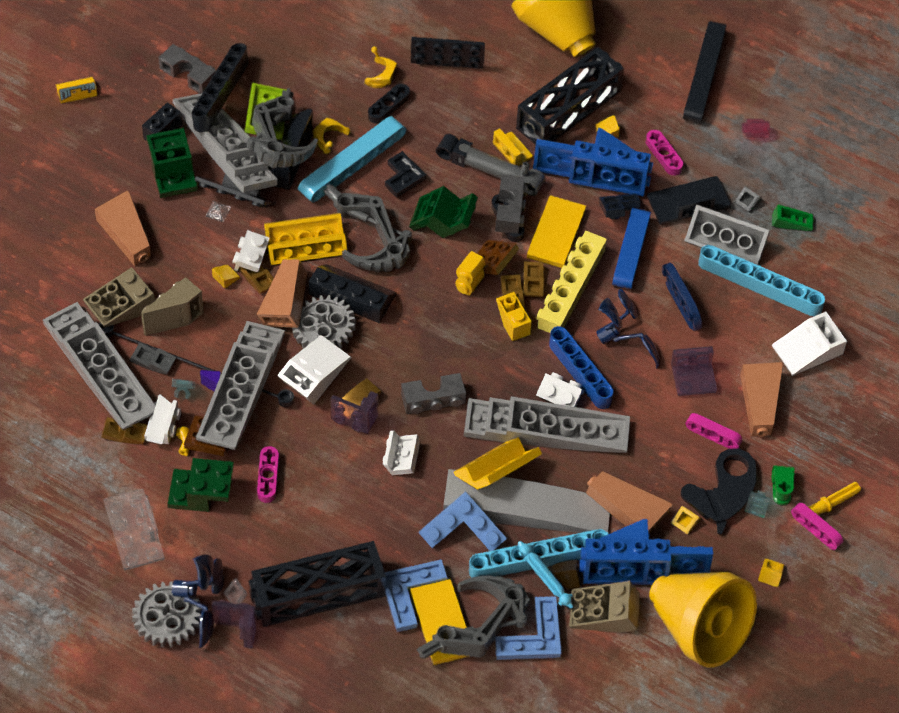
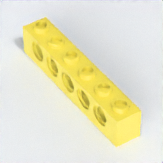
[536,231,607,333]

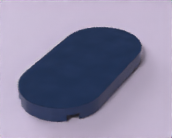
[662,262,702,331]

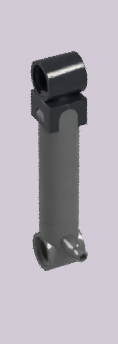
[435,134,546,196]

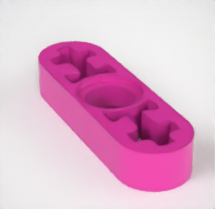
[646,130,683,176]
[685,413,743,449]
[257,446,279,503]
[791,503,843,550]

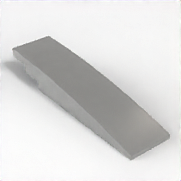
[173,93,277,193]
[43,302,155,430]
[196,321,285,450]
[463,396,630,453]
[443,469,610,533]

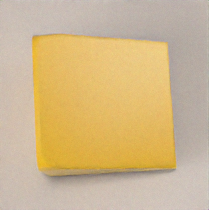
[595,116,619,138]
[212,264,240,289]
[671,506,701,534]
[758,559,785,587]

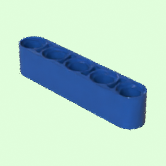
[612,208,651,289]
[549,326,613,409]

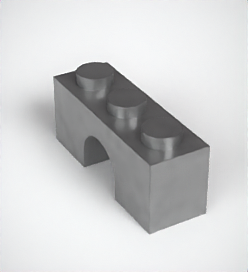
[159,44,216,94]
[495,174,527,234]
[401,373,466,414]

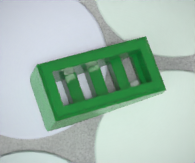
[772,204,813,231]

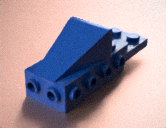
[533,128,653,196]
[579,519,713,585]

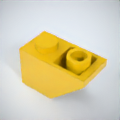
[496,292,531,341]

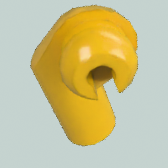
[176,426,190,456]

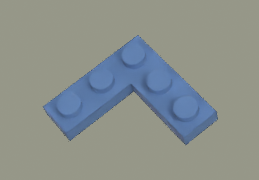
[418,491,507,551]
[385,559,447,632]
[495,596,561,660]

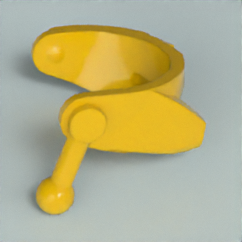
[365,47,398,88]
[312,118,350,154]

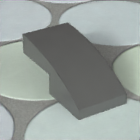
[130,343,176,374]

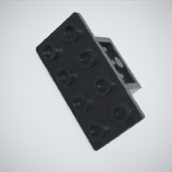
[410,37,485,69]
[195,174,276,208]
[647,176,731,225]

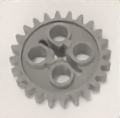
[292,295,356,349]
[132,581,202,648]

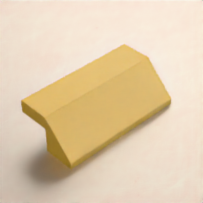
[264,213,347,265]
[453,437,542,489]

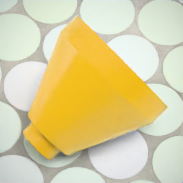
[511,0,596,58]
[649,572,757,668]

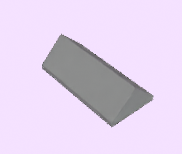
[684,205,770,265]

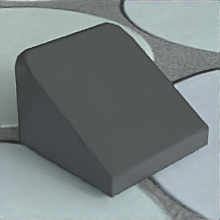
[734,186,762,212]

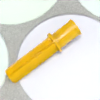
[808,482,861,516]

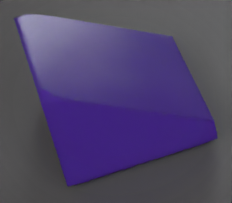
[200,370,221,391]

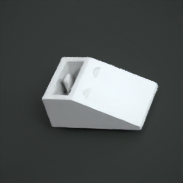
[772,312,847,376]
[278,335,351,404]

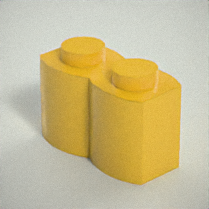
[456,251,485,295]

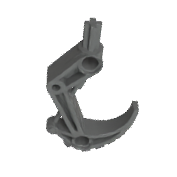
[247,88,318,168]
[323,185,412,272]
[417,575,529,659]

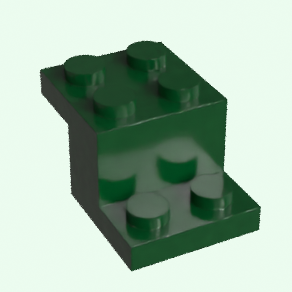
[146,128,198,198]
[409,186,478,238]
[167,458,234,512]

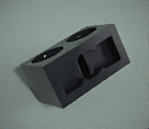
[142,102,183,141]

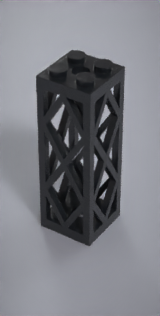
[516,47,624,145]
[248,541,386,627]

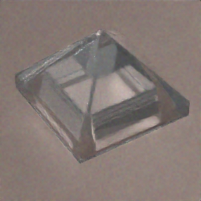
[206,201,231,222]
[224,579,248,609]

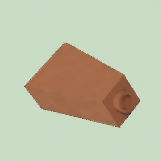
[95,191,151,266]
[257,259,307,328]
[740,362,783,437]
[586,471,672,534]

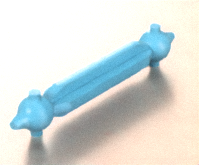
[518,541,573,608]

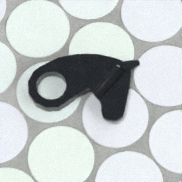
[680,448,756,535]

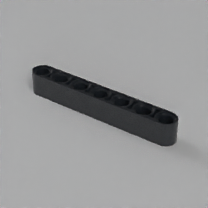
[683,21,727,123]
[191,43,249,132]

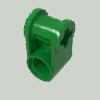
[771,465,795,505]

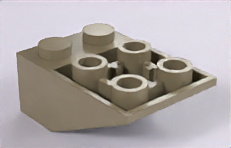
[83,267,156,328]
[141,277,204,336]
[569,581,640,633]

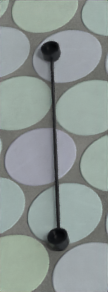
[98,323,294,408]

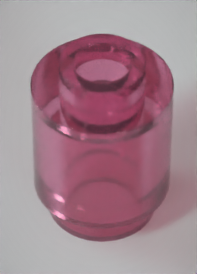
[742,119,770,138]

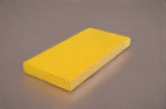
[526,195,586,268]
[410,579,469,665]

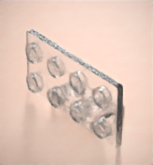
[103,489,165,570]

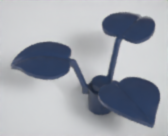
[596,289,660,368]
[172,554,224,648]

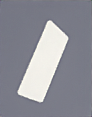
[147,395,172,444]

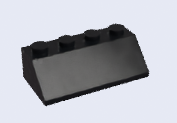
[268,109,313,190]
[309,264,397,323]

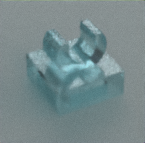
[172,379,195,399]
[745,490,771,518]

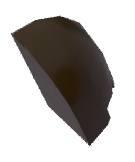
[548,559,580,590]

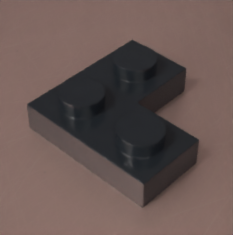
[385,151,426,198]
[599,194,640,219]

